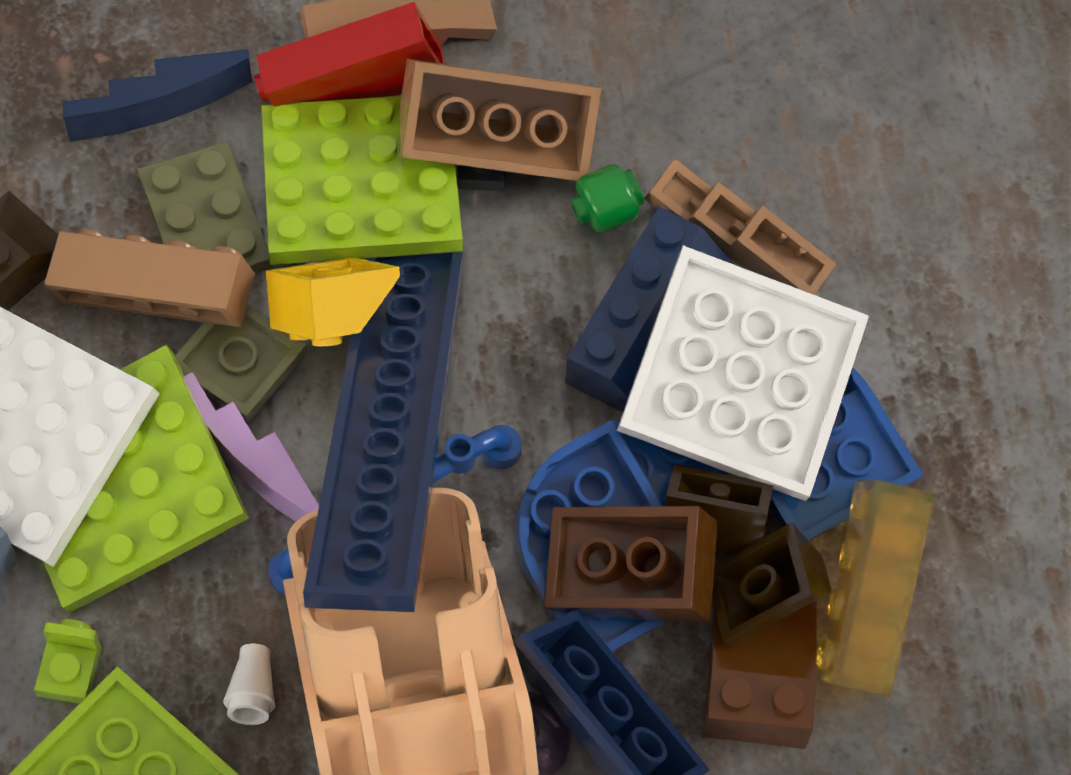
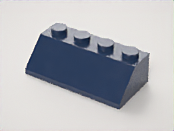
[565,207,734,412]
[514,610,710,775]

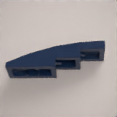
[62,49,252,142]

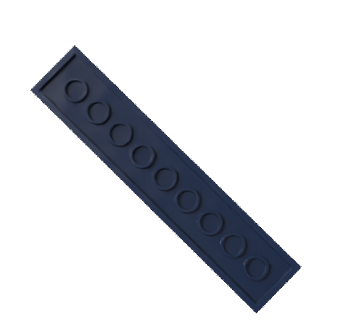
[303,246,464,612]

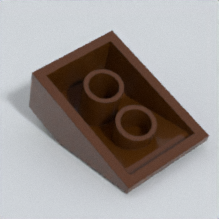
[544,506,718,622]
[702,601,817,749]

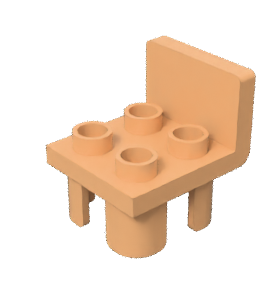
[283,488,539,775]

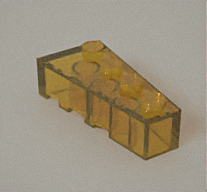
[817,479,936,697]

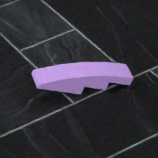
[184,372,319,522]

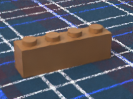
[44,229,255,327]

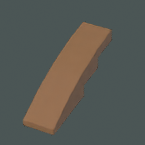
[300,0,497,47]
[644,159,837,295]

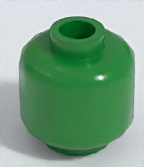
[570,164,644,233]

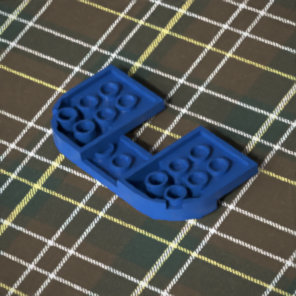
[514,367,924,652]

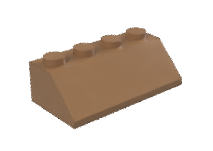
[400,59,602,181]

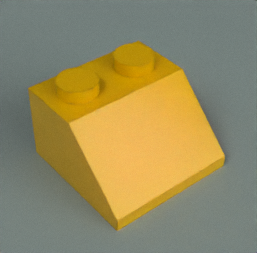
[266,257,400,346]

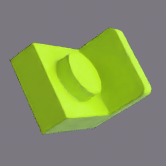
[34,619,102,704]

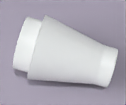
[223,643,275,725]

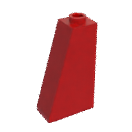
[254,2,445,107]

